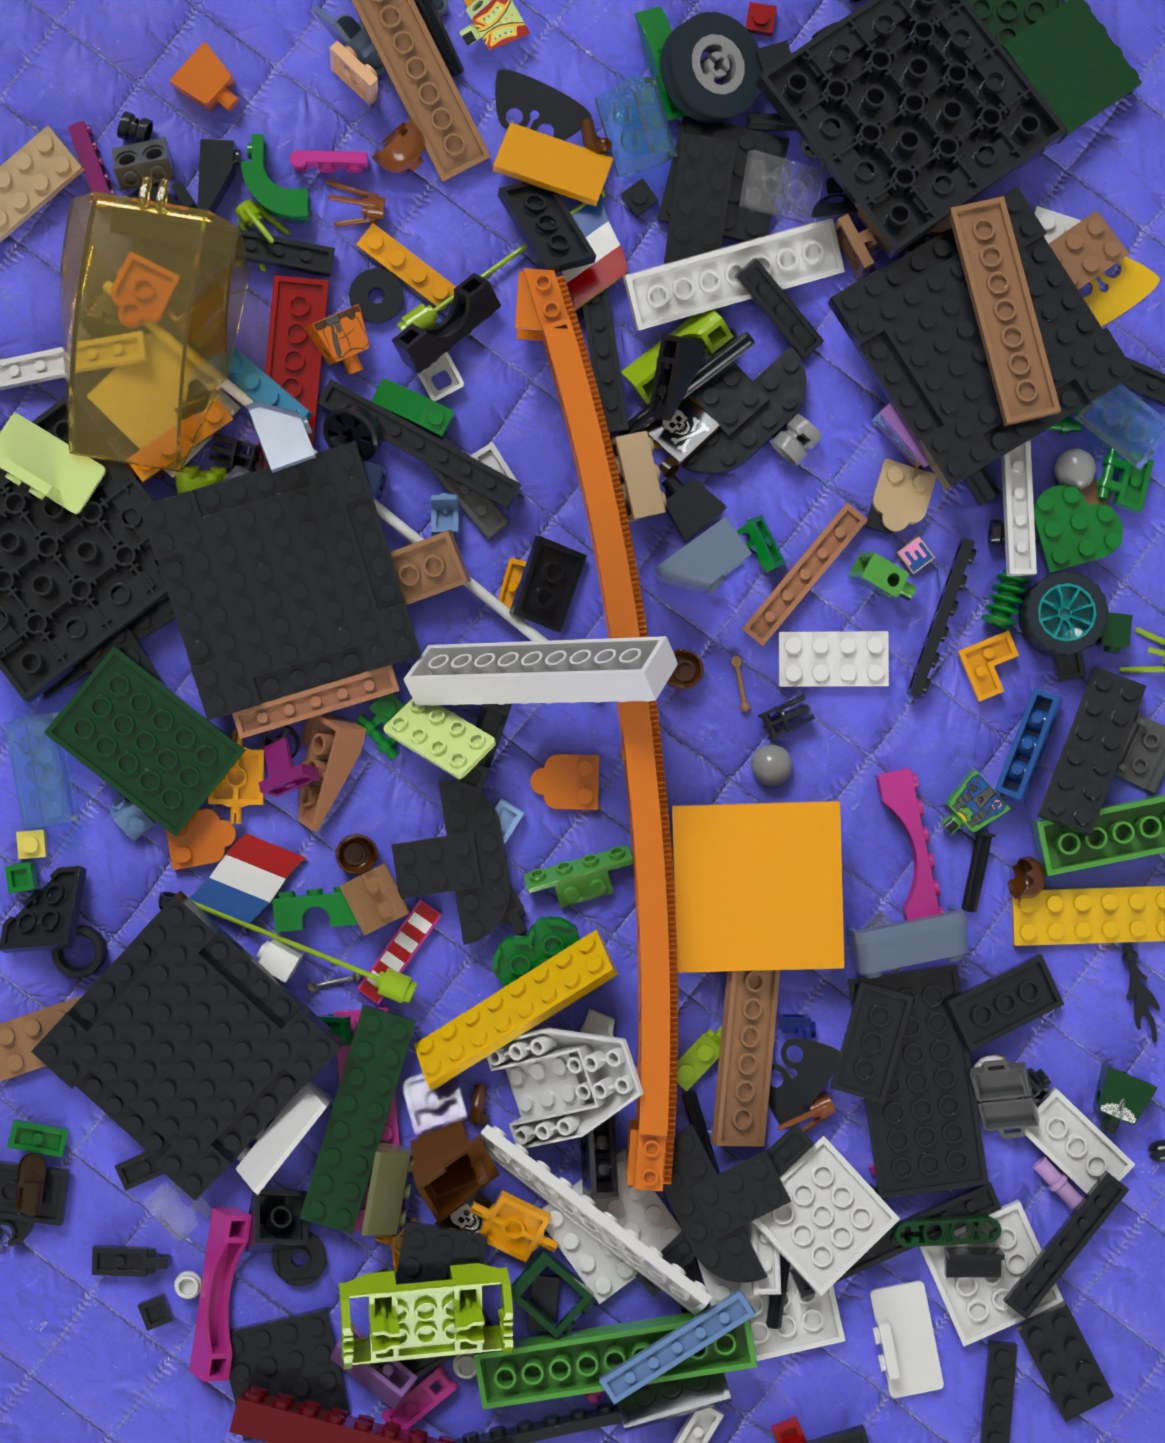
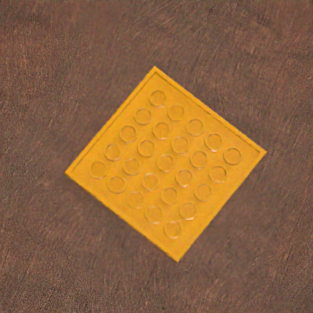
[672,801,844,973]

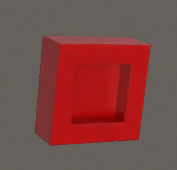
[745,2,777,37]
[770,1416,806,1443]

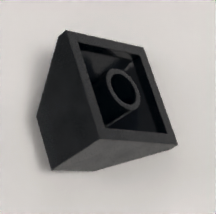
[246,1189,308,1253]

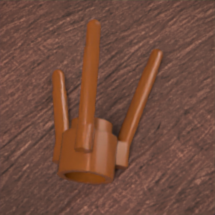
[325,179,385,227]
[778,1093,836,1133]

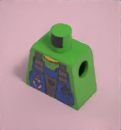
[848,552,916,601]
[940,769,1011,835]

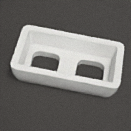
[417,352,464,401]

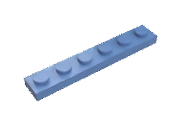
[599,1289,756,1404]

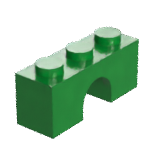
[272,886,358,933]

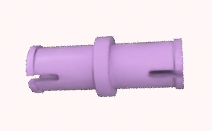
[1033,1156,1083,1209]

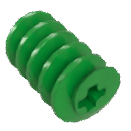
[981,570,1032,631]

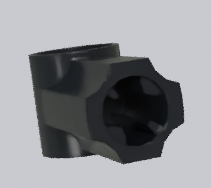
[963,468,1000,506]

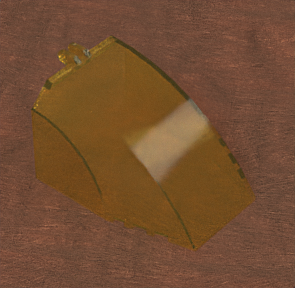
[60,176,250,472]

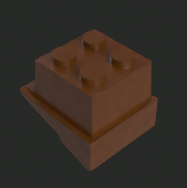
[410,1121,500,1222]

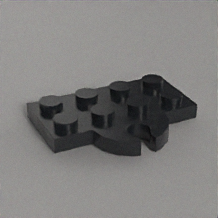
[0,1160,70,1247]

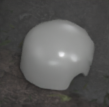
[1054,449,1096,490]
[751,744,793,788]

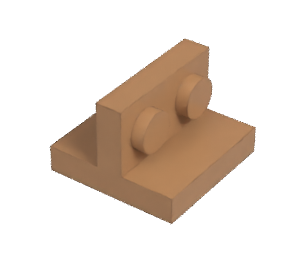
[835,214,880,279]
[340,863,410,936]

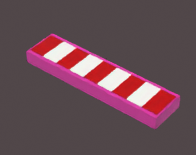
[357,899,443,1005]

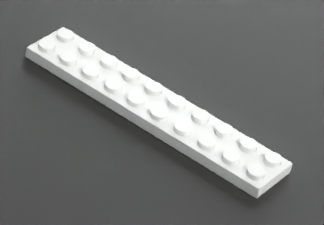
[479,1124,712,1315]

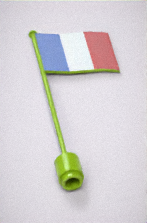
[397,189,628,332]
[187,833,418,1004]

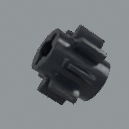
[1027,1068,1052,1103]

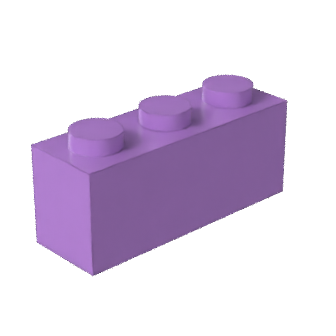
[330,1325,418,1410]

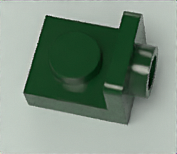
[318,1014,351,1045]

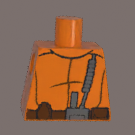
[305,304,369,375]

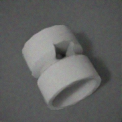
[770,414,823,466]

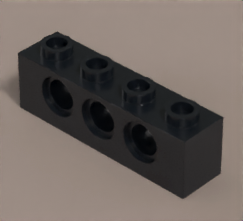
[580,1115,619,1199]

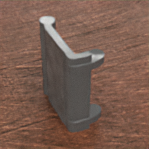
[1114,712,1165,794]

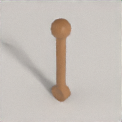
[731,656,750,713]

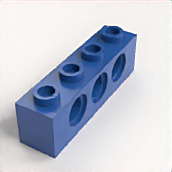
[995,687,1063,804]

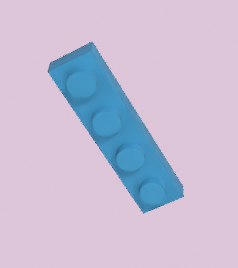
[218,347,313,421]

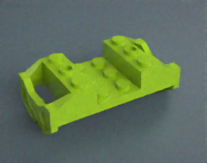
[339,1263,513,1370]

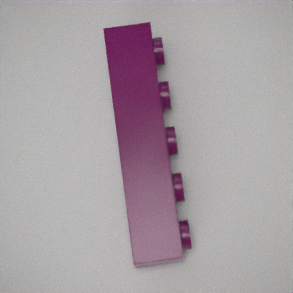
[67,121,117,211]

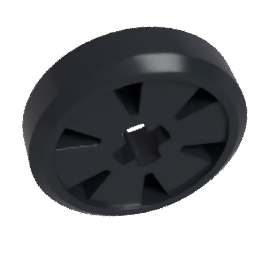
[323,403,382,463]

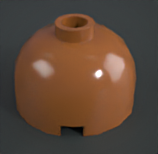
[371,118,425,173]

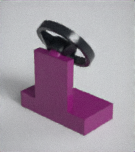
[259,725,320,797]

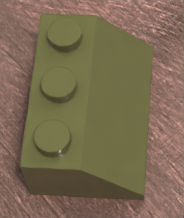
[361,1142,414,1236]

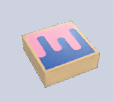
[896,536,935,575]

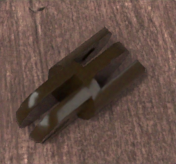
[15,1153,46,1217]

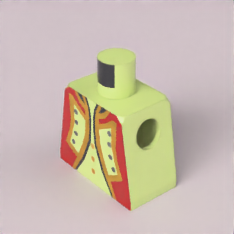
[459,0,530,50]

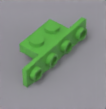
[524,845,634,908]

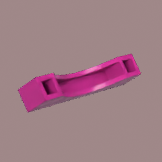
[875,768,944,921]
[189,1207,252,1382]

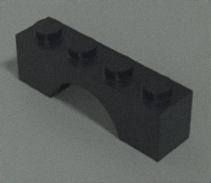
[392,273,501,374]
[454,703,513,794]

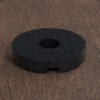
[349,268,404,324]
[272,1231,327,1286]

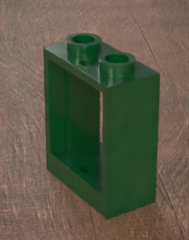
[511,1248,594,1338]

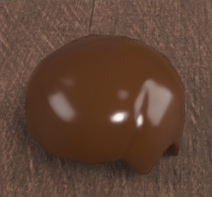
[667,648,704,690]
[335,833,379,875]
[1008,856,1045,899]

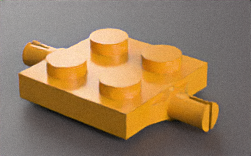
[208,730,265,824]
[469,1190,558,1262]

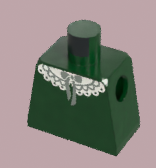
[1093,1064,1158,1135]

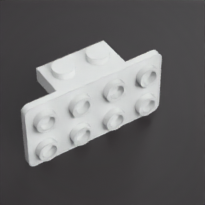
[870,1280,944,1398]

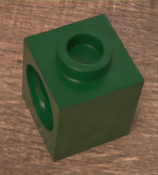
[1096,612,1133,653]

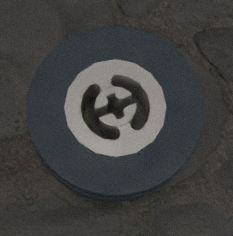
[660,12,762,124]

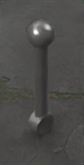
[307,972,363,992]

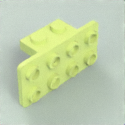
[0,413,106,514]
[383,698,496,779]

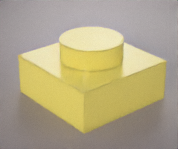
[16,829,48,859]

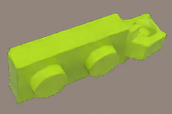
[677,1025,722,1092]

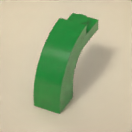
[241,134,311,222]

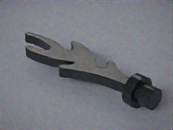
[1121,944,1160,1042]

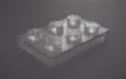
[739,150,825,224]

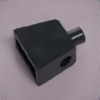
[662,475,727,543]

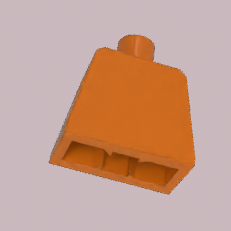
[169,42,239,111]

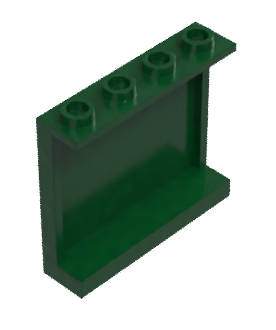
[1002,0,1142,144]

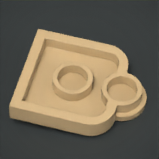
[871,458,937,532]

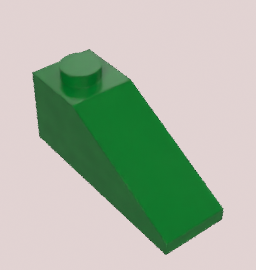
[371,378,456,440]

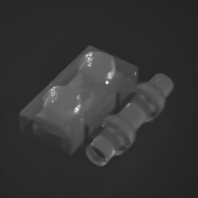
[142,1178,212,1243]

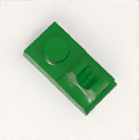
[737,515,786,572]
[7,1119,69,1157]

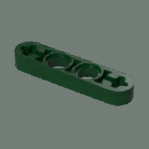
[893,1215,1002,1247]

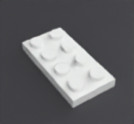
[778,631,889,687]
[1019,1087,1135,1194]

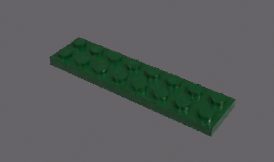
[299,1005,416,1234]

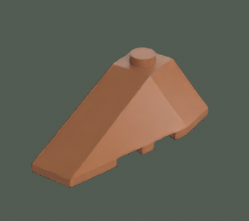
[298,713,367,831]

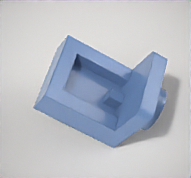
[430,493,459,537]
[109,796,155,841]

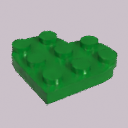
[1034,485,1123,574]
[493,916,580,986]

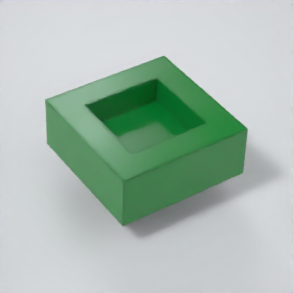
[4,862,39,894]

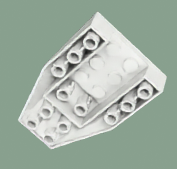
[487,1028,644,1149]

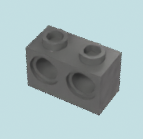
[112,137,175,191]

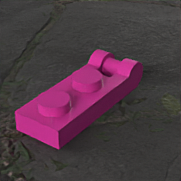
[290,150,369,173]
[381,1365,458,1430]

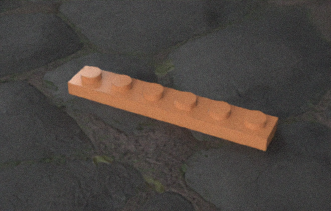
[741,503,868,646]
[232,665,400,739]

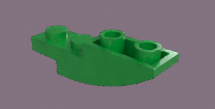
[634,6,687,122]

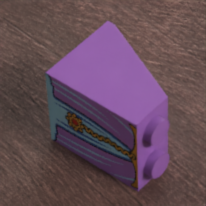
[872,403,929,468]

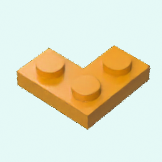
[956,630,1019,702]

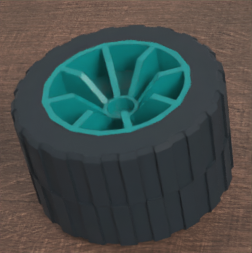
[1018,571,1109,658]

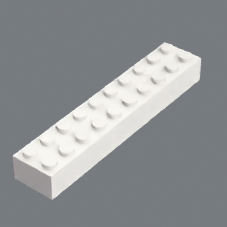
[403,636,678,706]

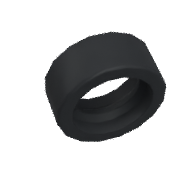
[51,925,107,979]

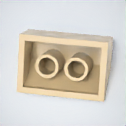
[611,431,667,523]

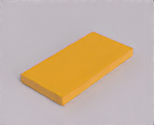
[492,122,614,206]

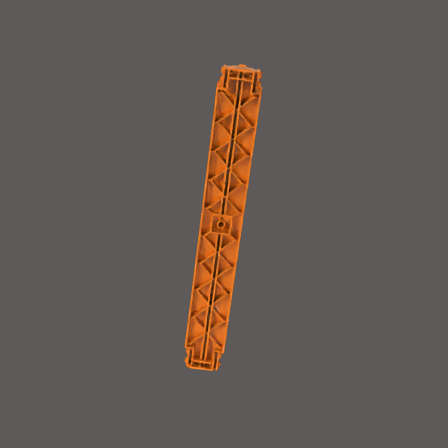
[515,268,678,1191]

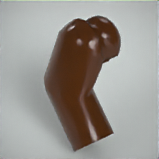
[580,118,612,155]
[469,1084,489,1126]

